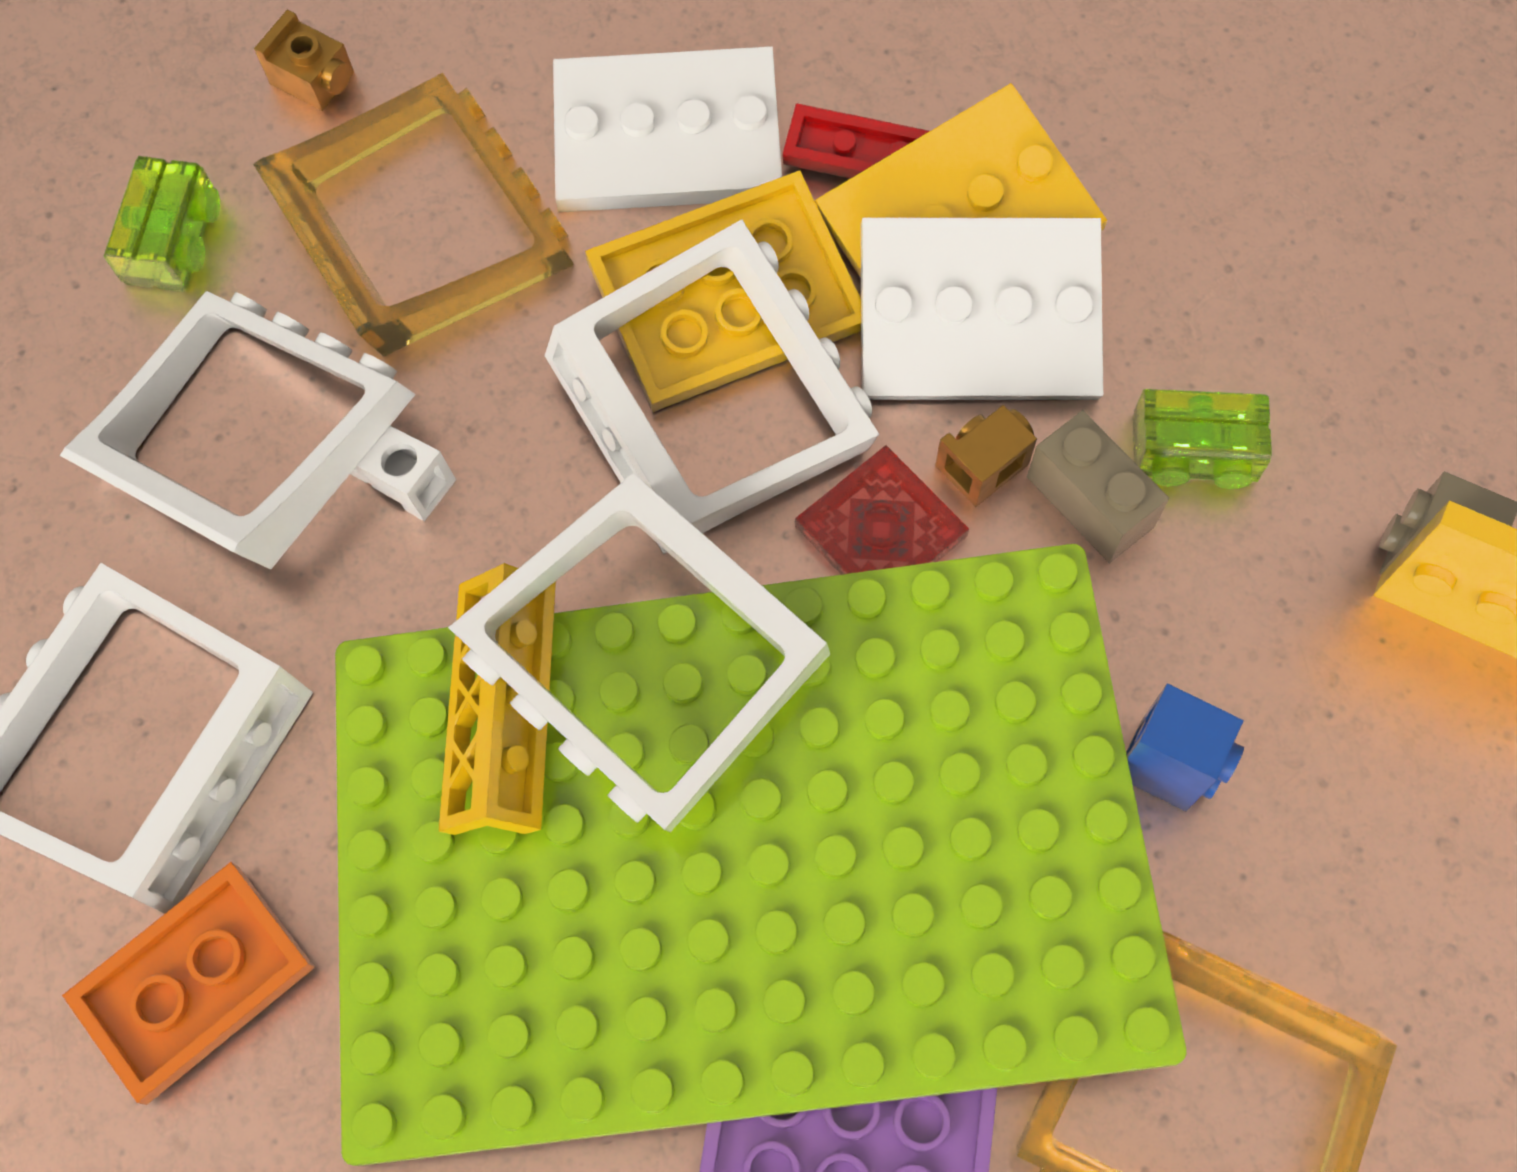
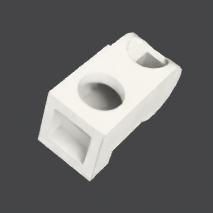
[350,426,456,521]

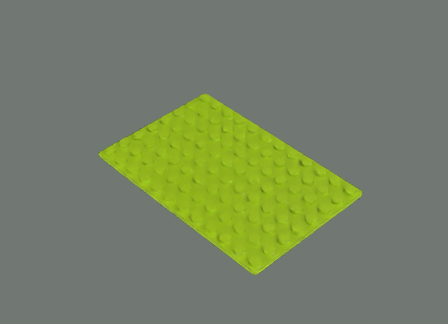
[335,544,1187,1166]

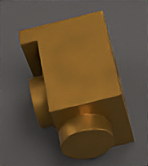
[254,9,354,111]
[935,405,1037,507]

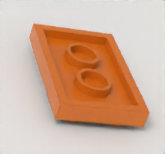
[62,862,315,1105]

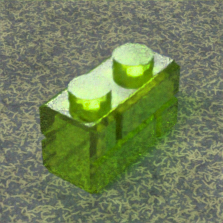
[103,156,220,292]
[1133,389,1272,489]

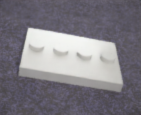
[553,46,782,212]
[861,218,1103,400]

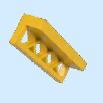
[439,563,556,835]

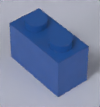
[1126,683,1244,812]

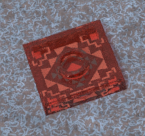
[795,445,969,575]

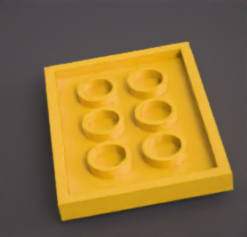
[815,83,1107,278]
[585,170,861,412]
[1373,500,1517,659]

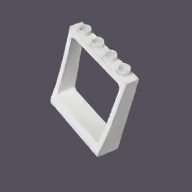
[545,219,879,554]
[60,291,416,569]
[448,473,830,833]
[0,563,313,914]

